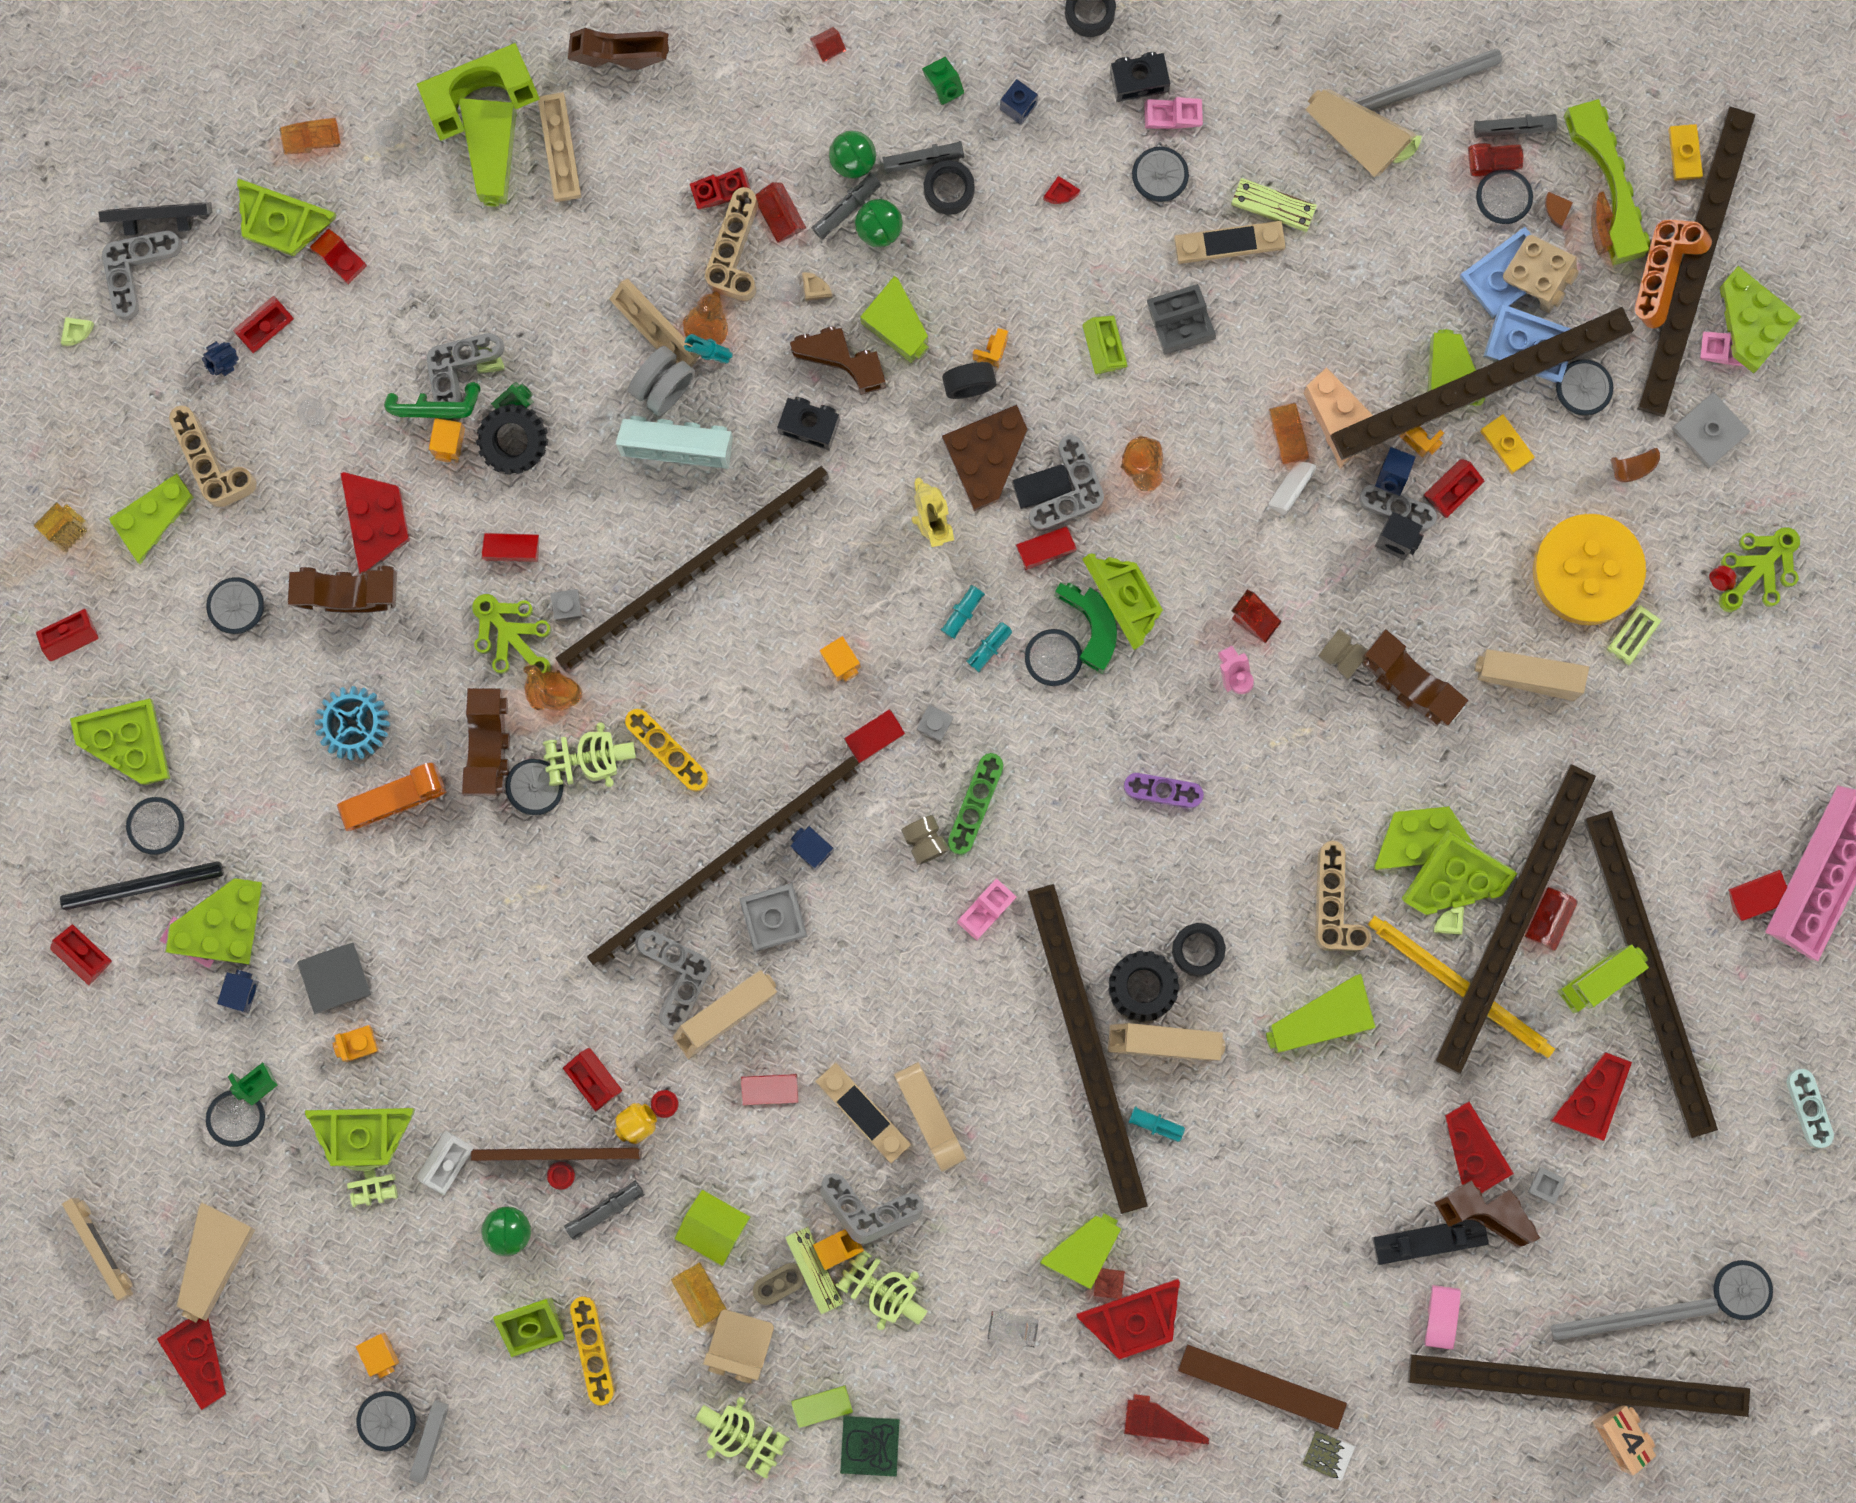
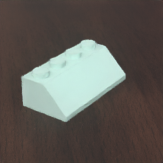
[616,416,733,469]

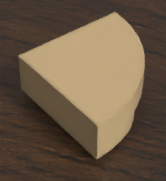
[802,272,832,301]

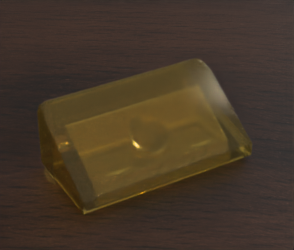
[671,1262,726,1328]

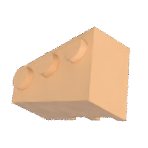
[1304,367,1373,469]

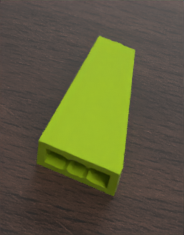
[459,98,517,207]
[1266,974,1376,1053]

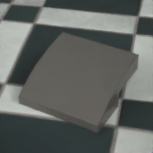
[1147,284,1216,355]
[297,943,371,1015]

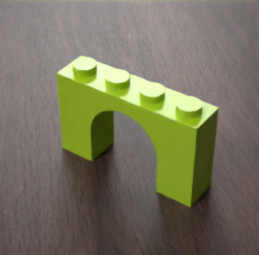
[416,43,540,141]
[1557,945,1649,1014]

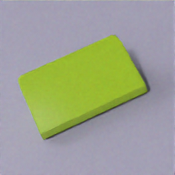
[1082,315,1128,374]
[791,1385,853,1428]

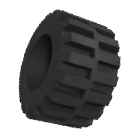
[476,404,549,475]
[1108,950,1180,1022]

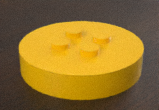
[1532,514,1646,625]

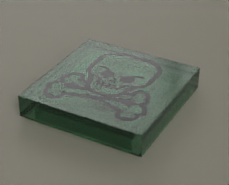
[840,1415,900,1477]

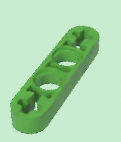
[948,753,1004,855]

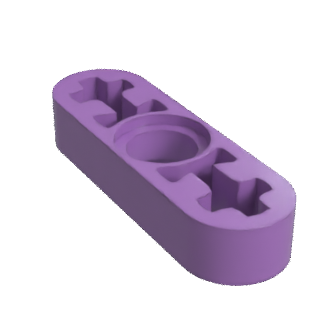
[1124,773,1204,809]

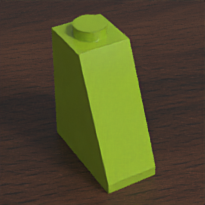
[860,276,929,363]
[1427,329,1485,406]
[1040,1213,1121,1289]

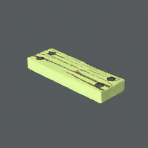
[1231,178,1317,232]
[785,1227,844,1314]

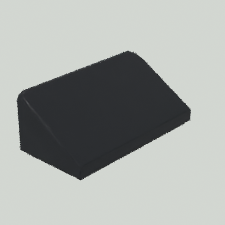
[1012,464,1072,510]

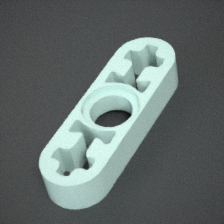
[1787,1069,1834,1148]

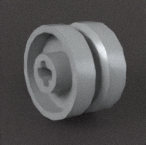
[628,346,696,416]

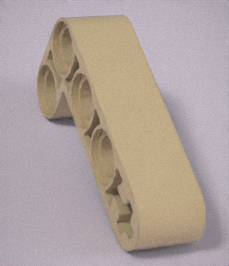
[705,187,758,301]
[169,406,257,508]
[1315,841,1371,952]
[894,1062,967,1172]

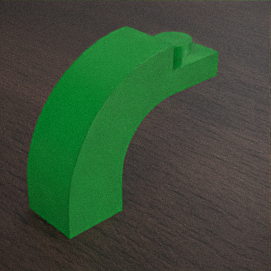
[1054,582,1117,675]

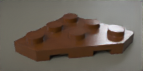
[942,405,1028,511]

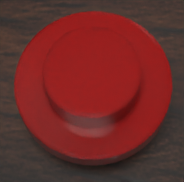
[1709,565,1737,591]
[651,1090,679,1118]
[547,1162,575,1190]

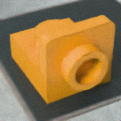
[973,328,1008,368]
[1399,426,1445,458]
[332,1025,379,1062]

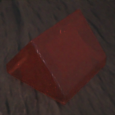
[810,27,846,63]

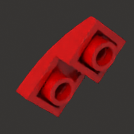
[690,167,751,210]

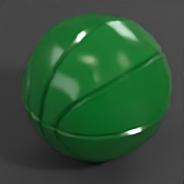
[829,130,876,179]
[855,199,903,247]
[481,1206,531,1256]

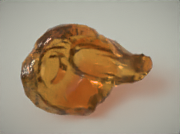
[683,291,728,345]
[1120,436,1164,492]
[523,665,583,711]

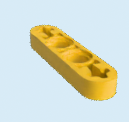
[625,709,709,792]
[570,1296,615,1405]

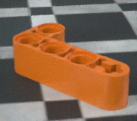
[1635,219,1712,328]
[337,763,447,831]

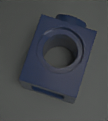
[1000,79,1038,125]
[1375,447,1416,496]
[791,826,834,871]
[217,969,259,1013]

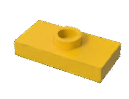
[1668,124,1703,181]
[1480,414,1535,474]

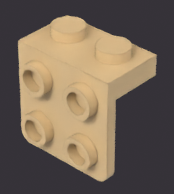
[1503,235,1579,314]
[703,1309,774,1384]

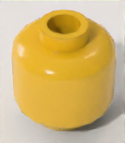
[615,1103,657,1144]

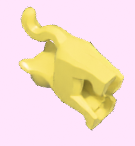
[911,478,954,547]

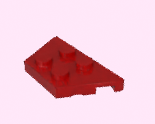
[340,472,410,575]
[1076,1278,1180,1360]

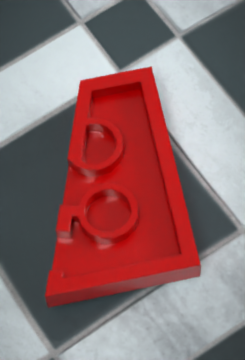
[1550,1052,1632,1141]
[1445,1101,1514,1193]
[157,1317,227,1410]

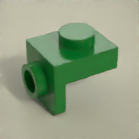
[922,56,964,105]
[491,382,534,424]
[228,1062,278,1106]

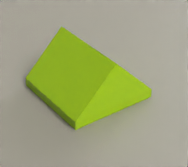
[674,1190,751,1266]
[493,1297,565,1357]

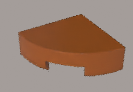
[1545,192,1573,229]

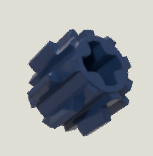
[202,341,239,376]

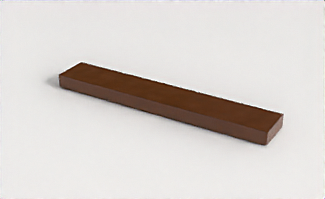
[471,1148,642,1161]
[1177,1344,1347,1430]

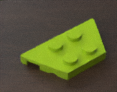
[237,178,337,256]
[1082,553,1163,650]
[1374,806,1476,870]
[305,1108,415,1166]

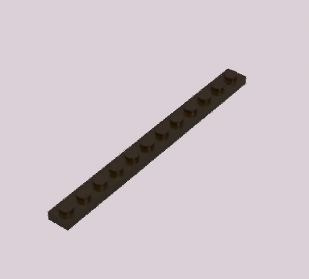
[1637,106,1756,417]
[1330,306,1634,460]
[555,465,829,671]
[587,755,860,967]
[1433,764,1596,1075]
[1584,810,1718,1138]
[1027,884,1148,1214]
[1408,1354,1750,1417]

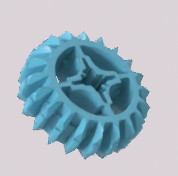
[315,686,390,761]

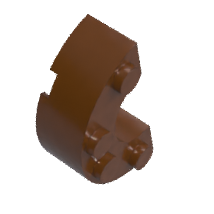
[288,566,397,613]
[1362,629,1469,727]
[462,688,510,796]

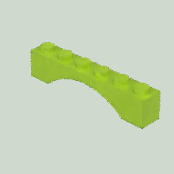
[1563,99,1650,266]

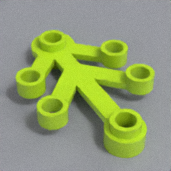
[1719,527,1800,612]
[472,594,552,680]

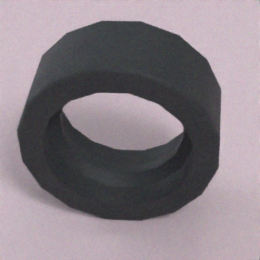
[1065,0,1116,37]
[924,160,975,215]
[942,362,997,399]
[1172,923,1226,977]

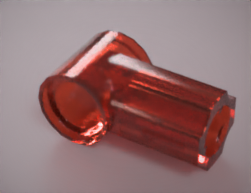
[1468,143,1524,177]

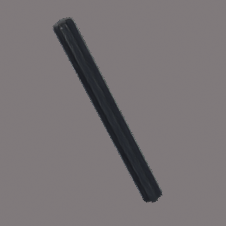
[60,861,224,910]

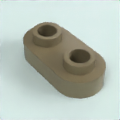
[753,1263,805,1305]

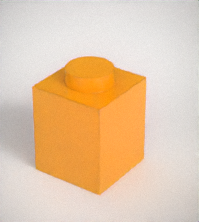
[428,418,465,462]
[819,636,861,682]
[813,1229,864,1270]
[355,1333,400,1379]

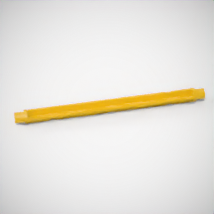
[1367,915,1555,1058]

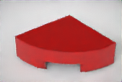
[1043,175,1081,204]

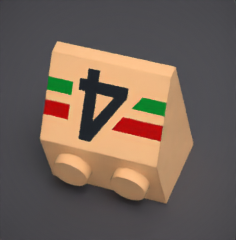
[1592,1404,1656,1475]

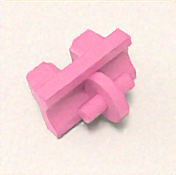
[1218,646,1254,694]

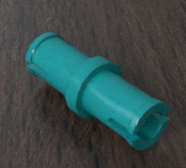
[940,585,985,640]

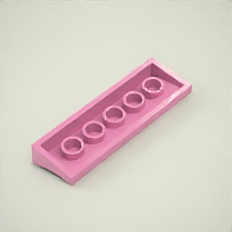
[1765,785,1856,961]

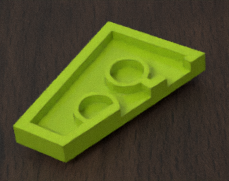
[108,473,194,564]

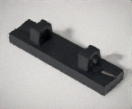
[98,202,213,235]
[1372,1220,1489,1265]

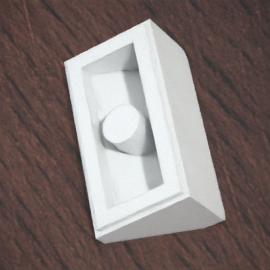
[1268,461,1317,516]
[416,1131,474,1195]

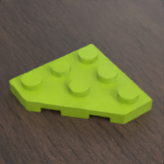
[1719,266,1801,374]
[70,698,170,785]
[1401,830,1518,915]
[165,878,262,965]

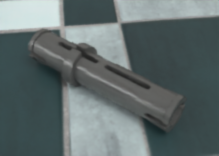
[1474,114,1557,138]
[882,141,965,174]
[811,173,882,240]
[564,1180,645,1240]

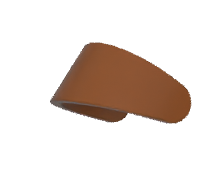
[1610,448,1660,482]

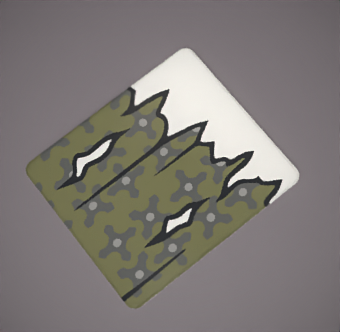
[1303,1431,1355,1481]

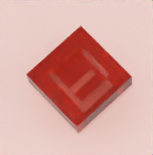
[1093,1268,1125,1299]

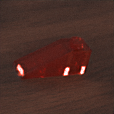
[1123,1394,1209,1444]

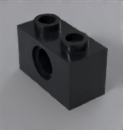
[1110,52,1170,102]
[777,397,840,451]
[1375,511,1424,560]

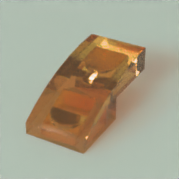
[279,118,341,155]
[1591,191,1613,255]
[1269,402,1309,464]

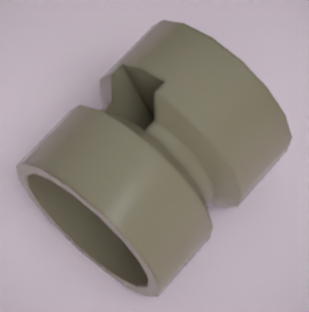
[1318,628,1368,680]
[901,815,949,865]

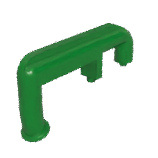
[384,382,481,418]

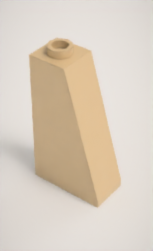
[1305,89,1417,177]
[1475,649,1590,701]
[672,970,777,1060]
[1108,1023,1225,1061]
[177,1202,255,1322]

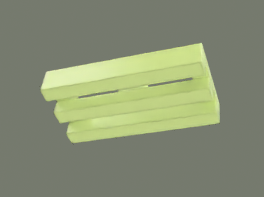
[1607,605,1662,666]

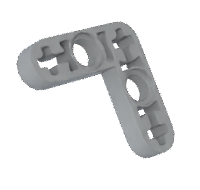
[102,231,182,320]
[427,333,505,422]
[1029,435,1104,531]
[635,930,711,1030]
[820,1173,924,1244]

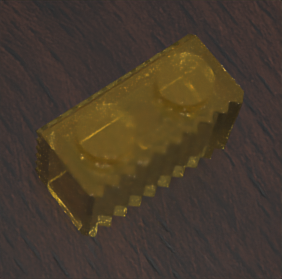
[33,502,87,552]

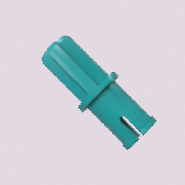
[684,334,733,364]
[966,622,1013,672]
[1128,1106,1185,1142]

